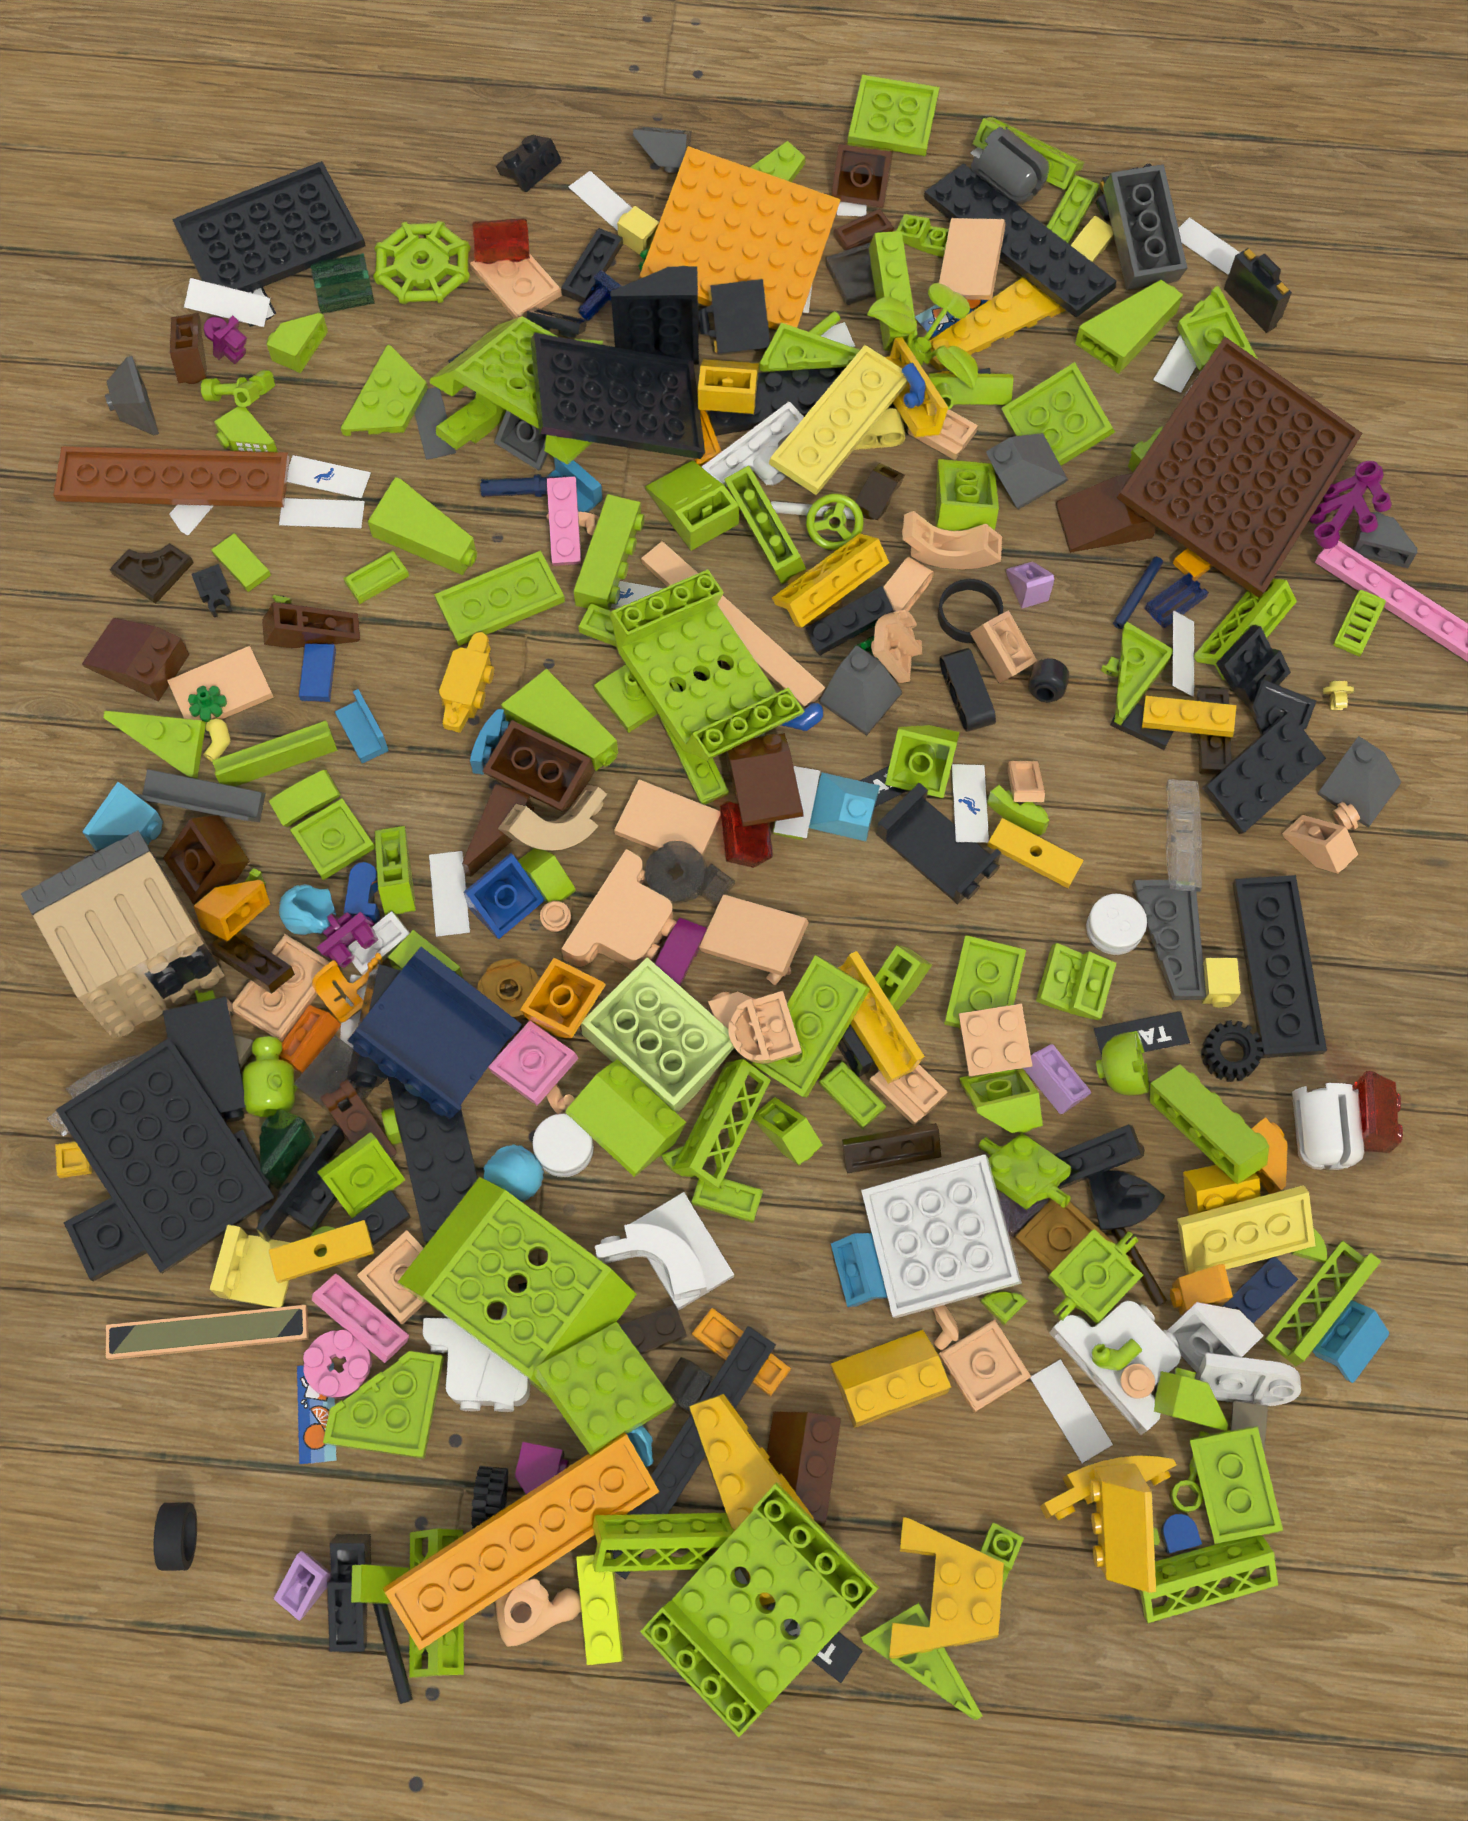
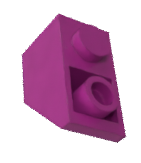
[515,1442,569,1494]

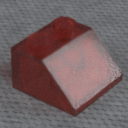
[1352,1071,1403,1153]

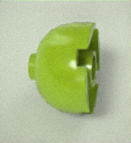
[1096,1031,1150,1096]

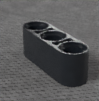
[939,648,996,732]

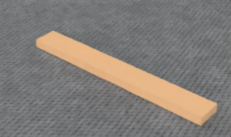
[641,541,826,710]

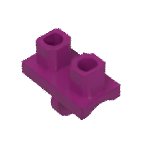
[204,315,247,364]
[317,912,378,968]

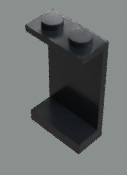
[876,783,1001,905]
[163,997,248,1122]

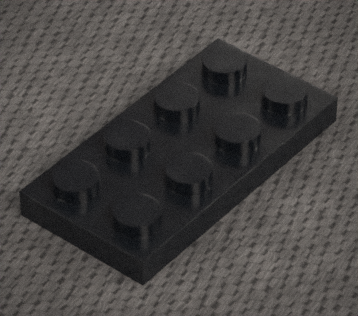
[1202,712,1326,834]

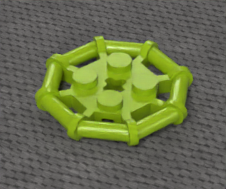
[373,221,471,305]

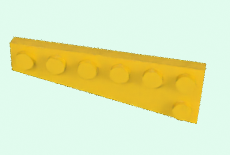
[929,277,1066,371]

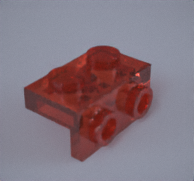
[472,218,530,264]
[720,801,773,868]

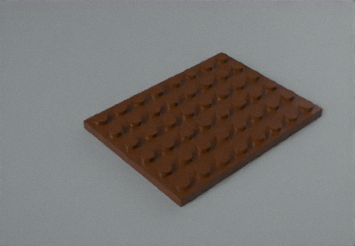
[1116,336,1363,598]

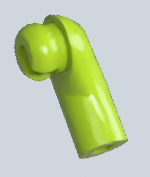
[1091,1339,1142,1371]

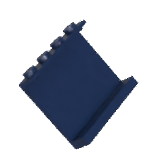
[347,947,522,1119]

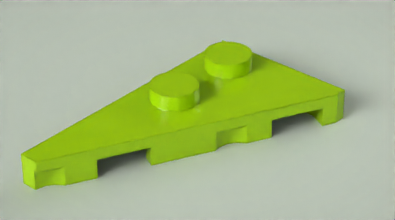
[759,323,860,372]
[1114,622,1173,725]
[103,711,206,779]
[861,1603,983,1720]

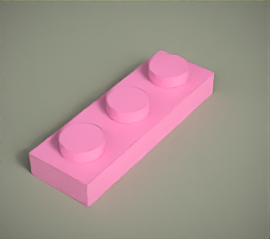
[547,477,582,566]
[311,1274,409,1363]

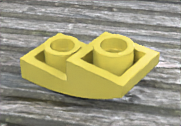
[1071,216,1114,262]

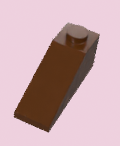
[170,313,207,384]
[262,602,360,649]
[462,784,534,877]

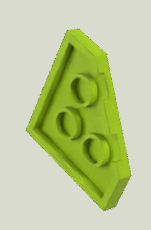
[323,1351,444,1459]

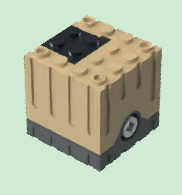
[21,830,225,1039]

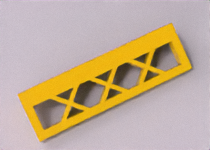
[885,337,948,438]
[772,533,889,628]
[838,951,925,1084]

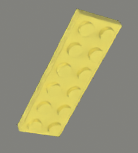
[769,345,908,495]

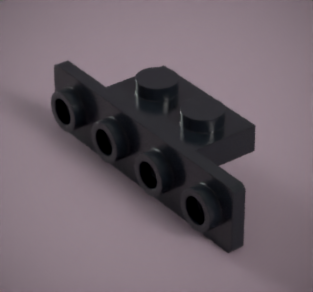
[256,1124,345,1242]

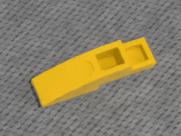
[1040,1456,1177,1520]

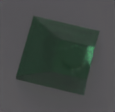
[259,1109,315,1190]

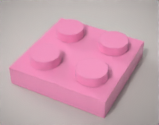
[488,1021,579,1106]

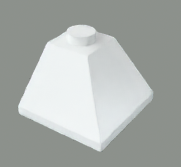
[1167,1302,1264,1372]

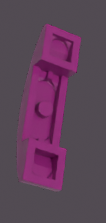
[655,918,708,987]

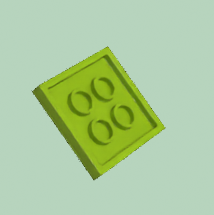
[848,75,940,156]
[1001,362,1115,466]
[533,1322,675,1455]

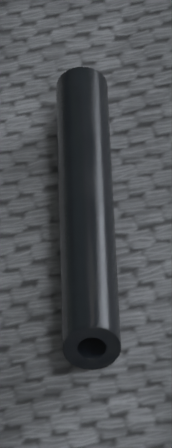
[372,1603,413,1704]

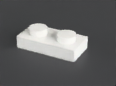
[348,911,410,975]

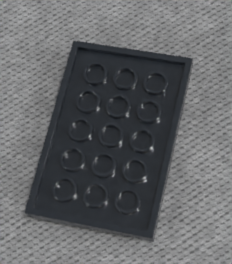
[172,161,366,293]
[531,333,705,459]
[56,1038,276,1274]

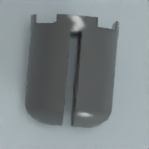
[971,127,1049,205]

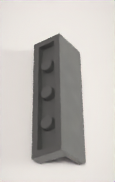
[134,769,266,822]

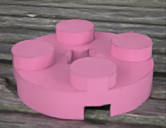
[303,1330,372,1399]

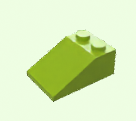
[935,459,999,531]

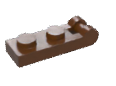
[320,1079,397,1158]

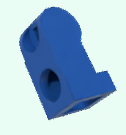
[344,862,380,924]

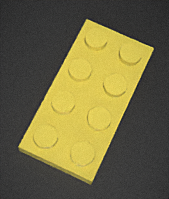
[1177,1185,1315,1275]

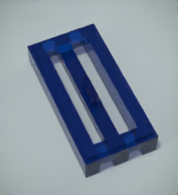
[1144,573,1209,628]

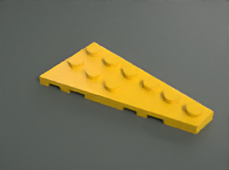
[689,1394,814,1606]

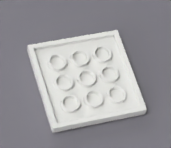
[861,1154,1022,1318]

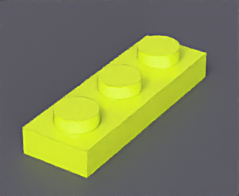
[576,1551,624,1665]

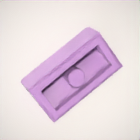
[1023,1044,1092,1114]

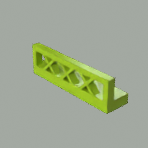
[973,117,1085,190]
[1194,578,1297,680]
[672,1059,771,1189]
[1264,1241,1381,1367]
[593,1513,734,1572]
[409,1528,464,1678]
[1138,1535,1278,1623]

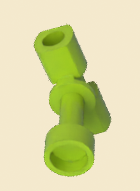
[201,370,275,407]

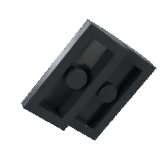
[1216,625,1291,708]

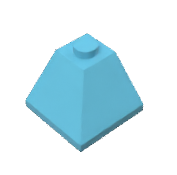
[809,772,880,841]
[83,782,163,853]

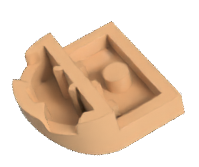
[871,610,922,684]
[728,991,802,1064]

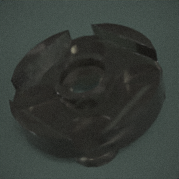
[645,841,708,903]

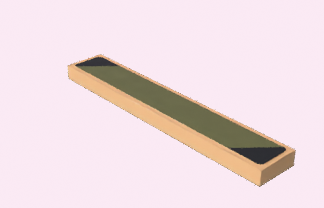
[106,1305,309,1360]

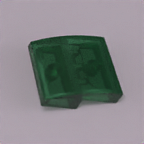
[311,253,375,314]

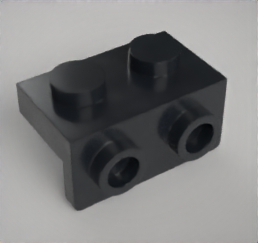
[496,135,562,192]

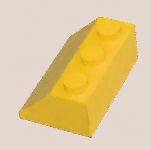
[830,1330,951,1428]
[1090,1463,1156,1593]

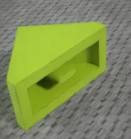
[518,848,576,903]

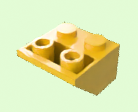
[698,359,759,414]
[1183,1165,1261,1215]

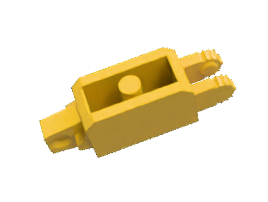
[439,632,494,733]

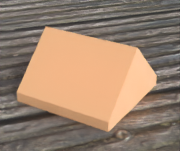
[970,610,1037,683]

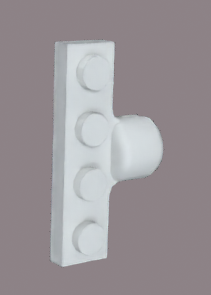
[702,401,804,487]

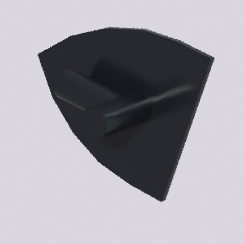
[1088,1170,1165,1230]

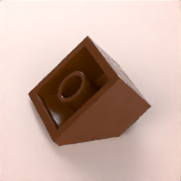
[831,142,893,208]
[163,815,250,904]

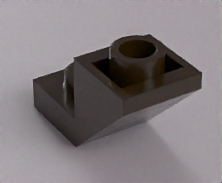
[855,463,905,521]

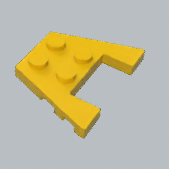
[889,1517,1004,1659]

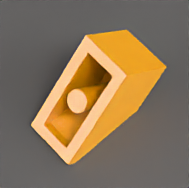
[194,880,270,941]
[1251,1117,1288,1194]
[1170,1264,1233,1316]

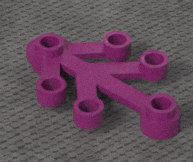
[1309,461,1392,549]

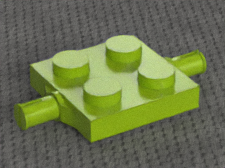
[979,1133,1071,1210]
[1048,1229,1143,1324]

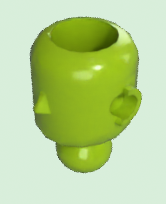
[242,1036,298,1117]

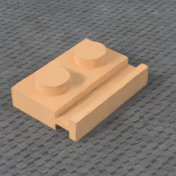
[908,407,978,460]
[869,1065,948,1126]

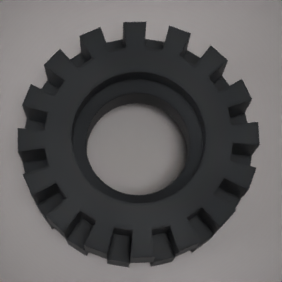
[1201,1020,1263,1082]
[471,1466,509,1529]

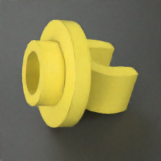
[1323,681,1354,710]

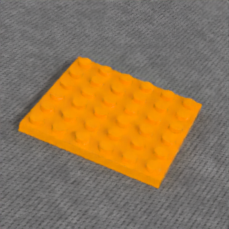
[639,146,841,330]

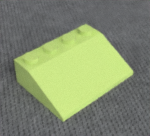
[581,958,734,1114]

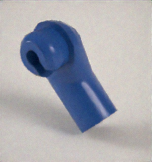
[901,363,926,408]
[781,703,823,731]

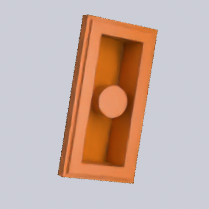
[279,1005,341,1075]

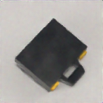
[1224,248,1292,333]
[698,279,770,356]

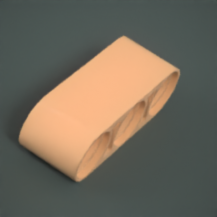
[874,557,934,628]

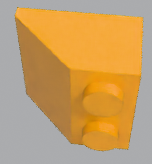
[520,958,606,1038]

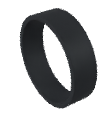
[938,579,1003,644]

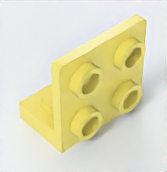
[210,1225,290,1308]

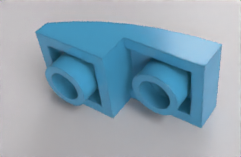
[470,709,510,775]

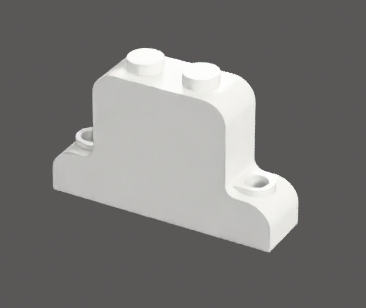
[1049,1301,1181,1435]
[423,1318,530,1412]

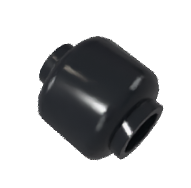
[1028,658,1069,703]

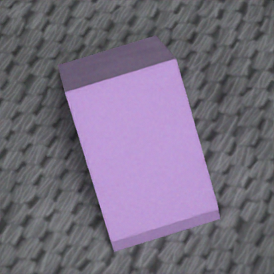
[1006,561,1054,608]
[274,1551,331,1621]

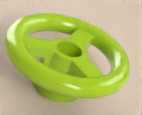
[806,494,864,550]

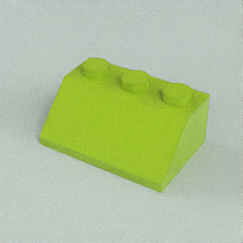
[565,1059,686,1177]

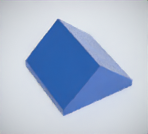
[463,853,545,939]

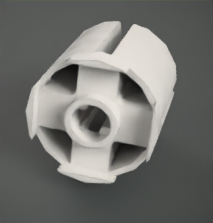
[1292,1083,1365,1170]

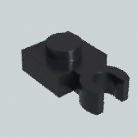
[191,564,233,618]

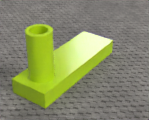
[928,373,1014,410]

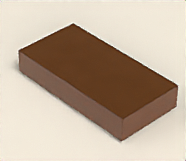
[833,209,894,255]

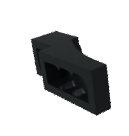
[328,1534,371,1652]

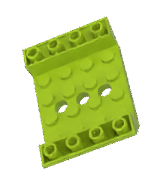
[430,316,593,465]
[610,569,805,760]
[397,1177,637,1399]
[640,1483,880,1737]

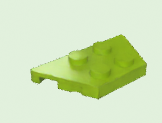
[1177,286,1257,371]
[341,345,428,436]

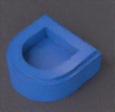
[1161,1514,1202,1554]

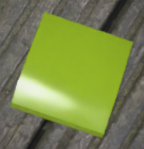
[1036,943,1117,1020]

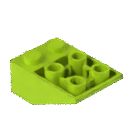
[645,460,739,551]

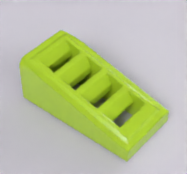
[1333,590,1386,657]

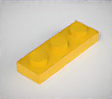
[1142,696,1236,737]

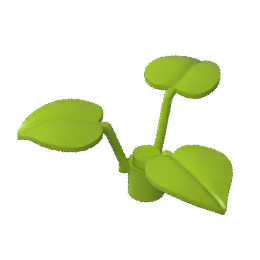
[867,283,978,390]

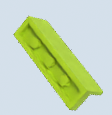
[212,721,338,787]

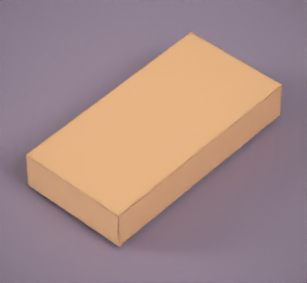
[1007,761,1045,802]

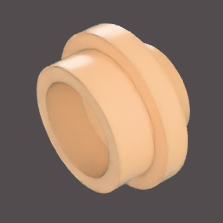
[1332,802,1360,830]
[540,901,571,932]
[1120,1364,1155,1399]

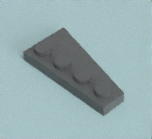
[1132,880,1206,1000]

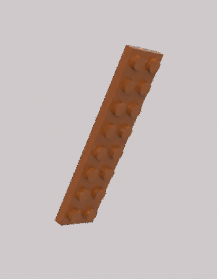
[53,446,290,507]

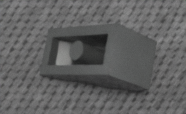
[1353,512,1418,568]

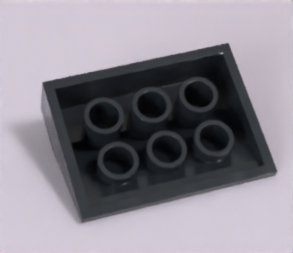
[611,266,699,365]

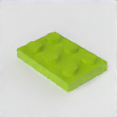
[944,935,1026,1029]
[1190,1425,1283,1544]

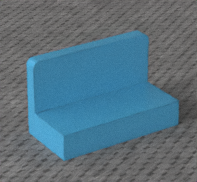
[547,457,603,513]
[335,689,389,764]
[831,1233,888,1307]
[1312,1300,1389,1383]

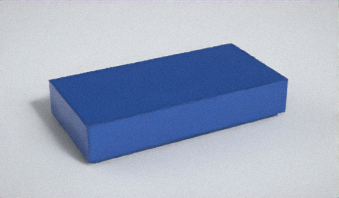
[299,644,336,702]

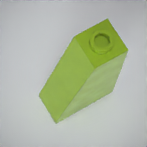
[1075,280,1183,374]
[368,477,477,575]
[501,669,618,771]

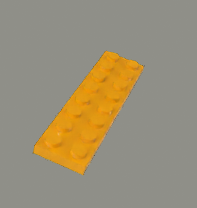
[383,1432,659,1651]

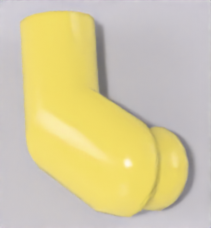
[203,718,231,762]

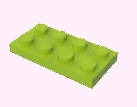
[434,551,565,646]
[752,955,871,1098]

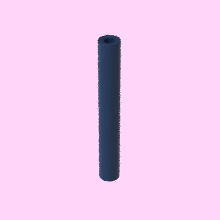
[1113,556,1164,629]

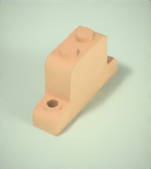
[561,849,676,970]

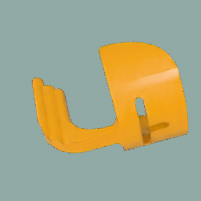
[312,953,383,1023]

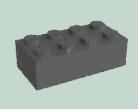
[1103,164,1187,290]

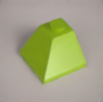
[885,725,960,798]
[959,1068,1043,1133]

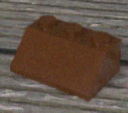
[482,720,595,812]
[767,1411,841,1526]

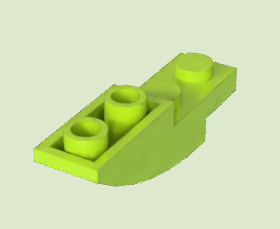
[436,387,523,450]

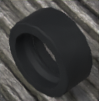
[153,1502,197,1571]

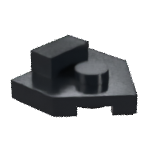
[1249,679,1317,734]

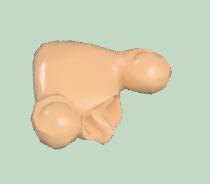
[495,1578,581,1647]

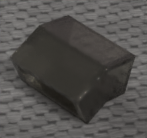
[663,1357,712,1415]

